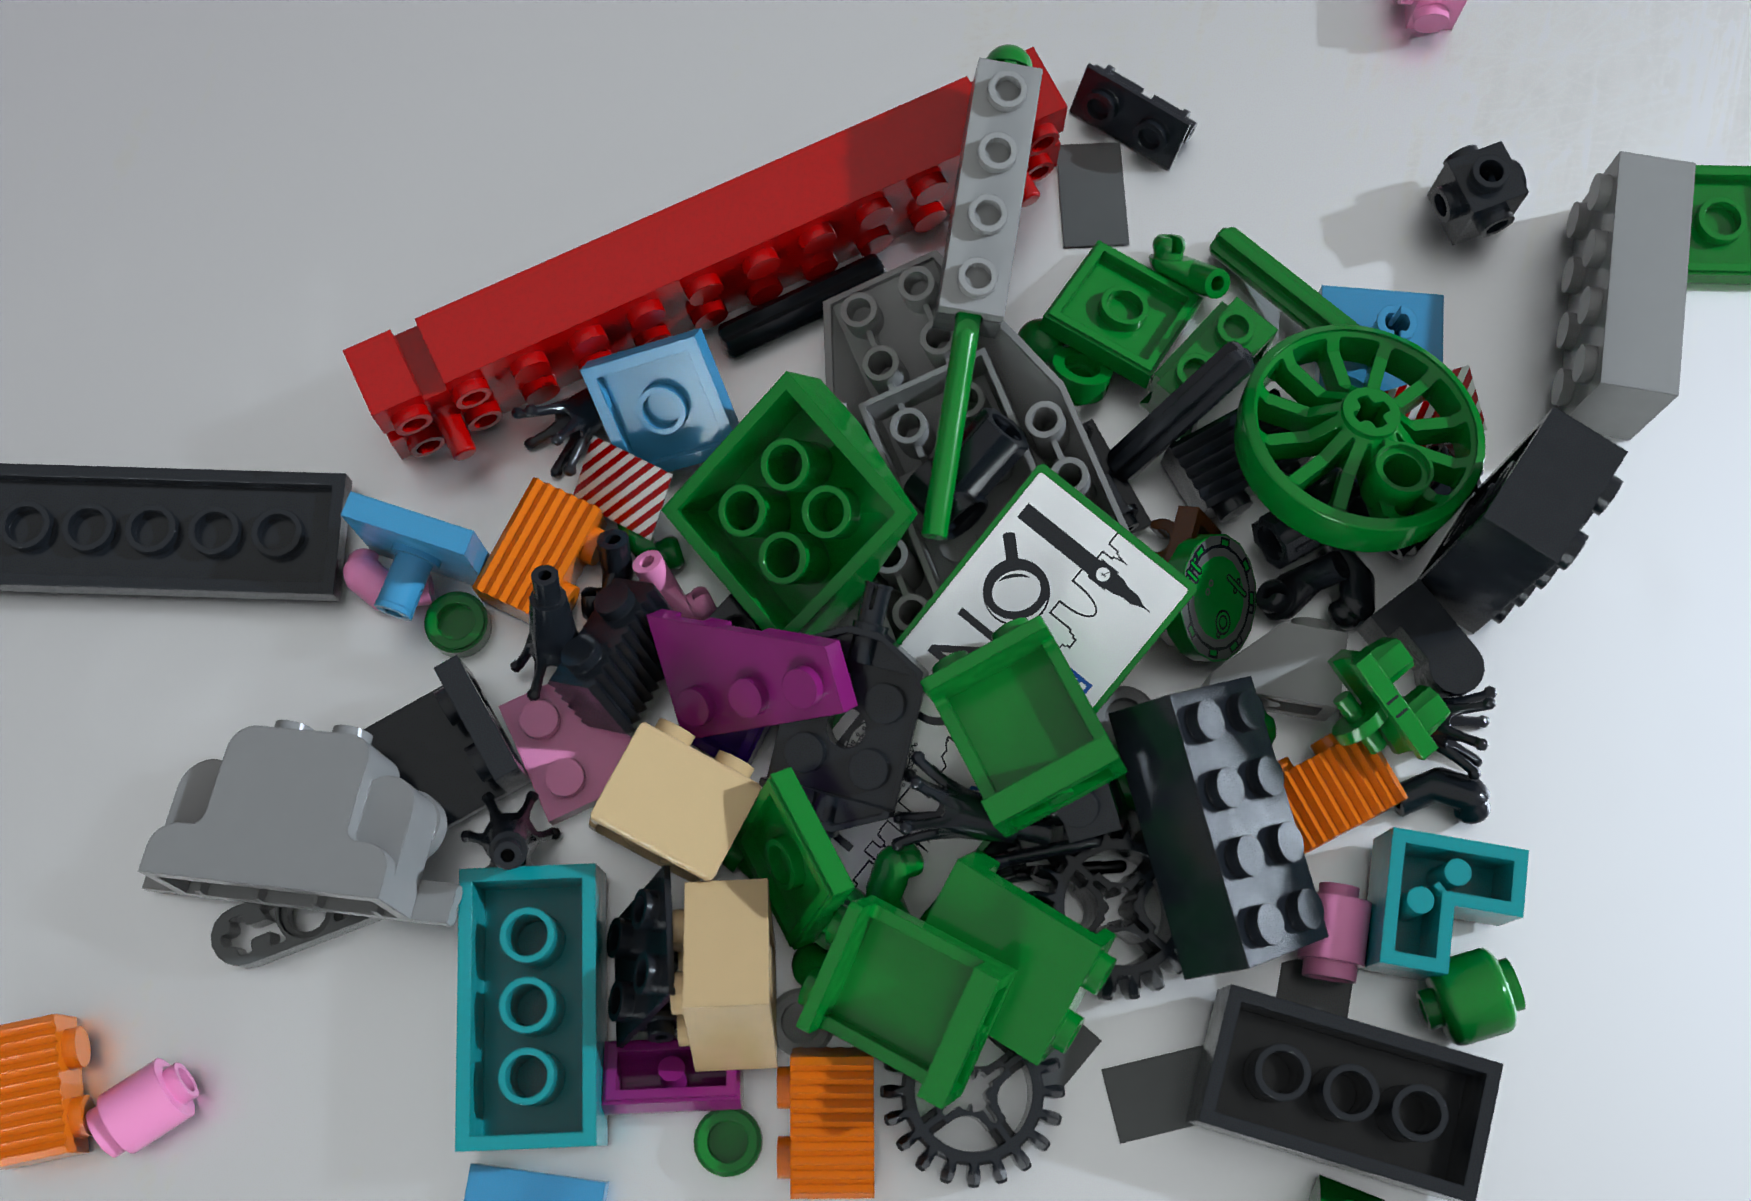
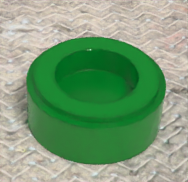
[424,591,492,658]
[694,1109,763,1177]

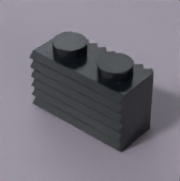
[1160,388,1310,523]
[548,578,674,734]

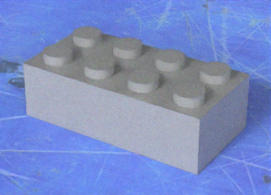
[1551,151,1696,440]

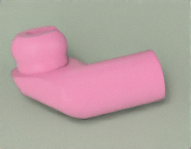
[632,550,717,620]

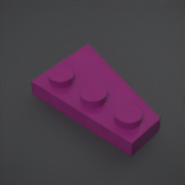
[646,609,858,738]

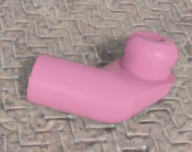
[343,548,435,610]

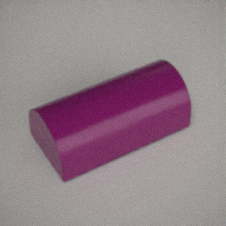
[602,1038,744,1115]

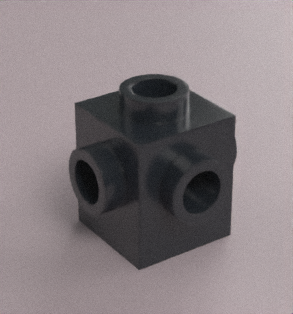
[1427,141,1529,245]

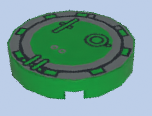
[1166,534,1256,662]

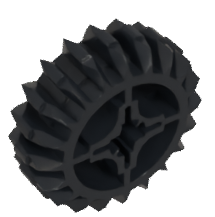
[1027,819,1182,1001]
[880,1035,1065,1188]

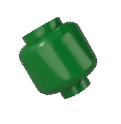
[1416,948,1526,1046]

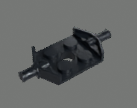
[759,580,929,841]

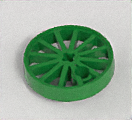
[1234,325,1486,552]

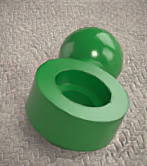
[1018,318,1113,406]

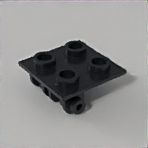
[607,865,678,1048]

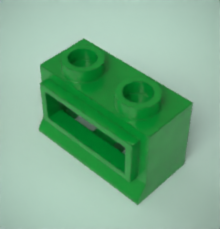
[1140,297,1278,438]

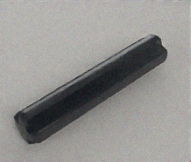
[718,254,886,357]
[1107,341,1255,480]

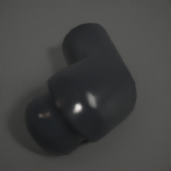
[581,529,634,620]
[1316,545,1375,630]
[1256,550,1350,621]
[1394,767,1491,824]

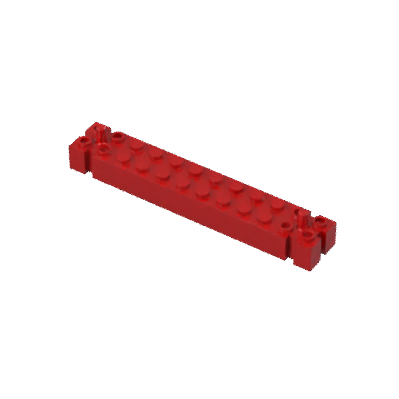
[342,47,1068,461]

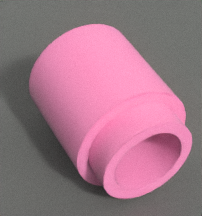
[1297,882,1372,984]
[86,1058,199,1157]

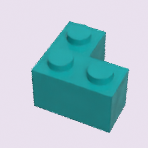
[1360,827,1529,980]

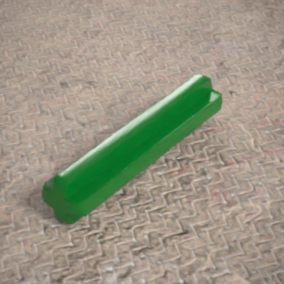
[1209,227,1360,330]

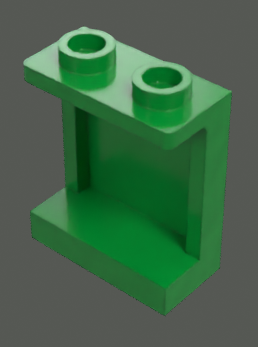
[920,616,1128,838]
[925,849,1117,1066]
[796,895,1017,1110]

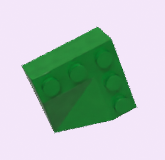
[661,371,918,635]

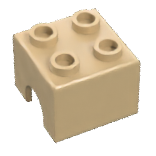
[589,718,761,882]

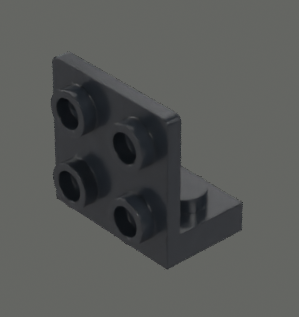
[363,655,531,830]

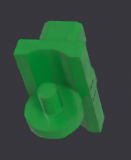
[1327,637,1451,760]

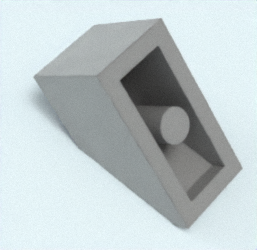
[1201,617,1348,721]

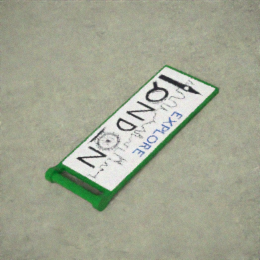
[722,464,1197,922]

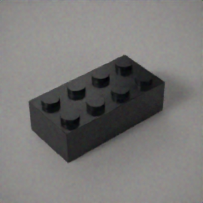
[1416,406,1628,634]
[1108,676,1329,980]
[1185,984,1503,1201]

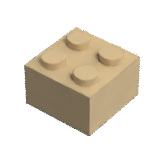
[670,878,778,1072]

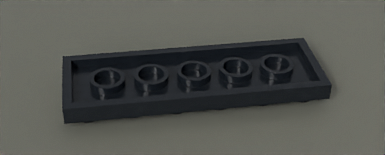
[0,463,352,601]

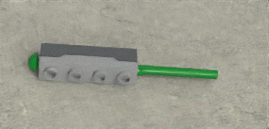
[921,44,1043,540]

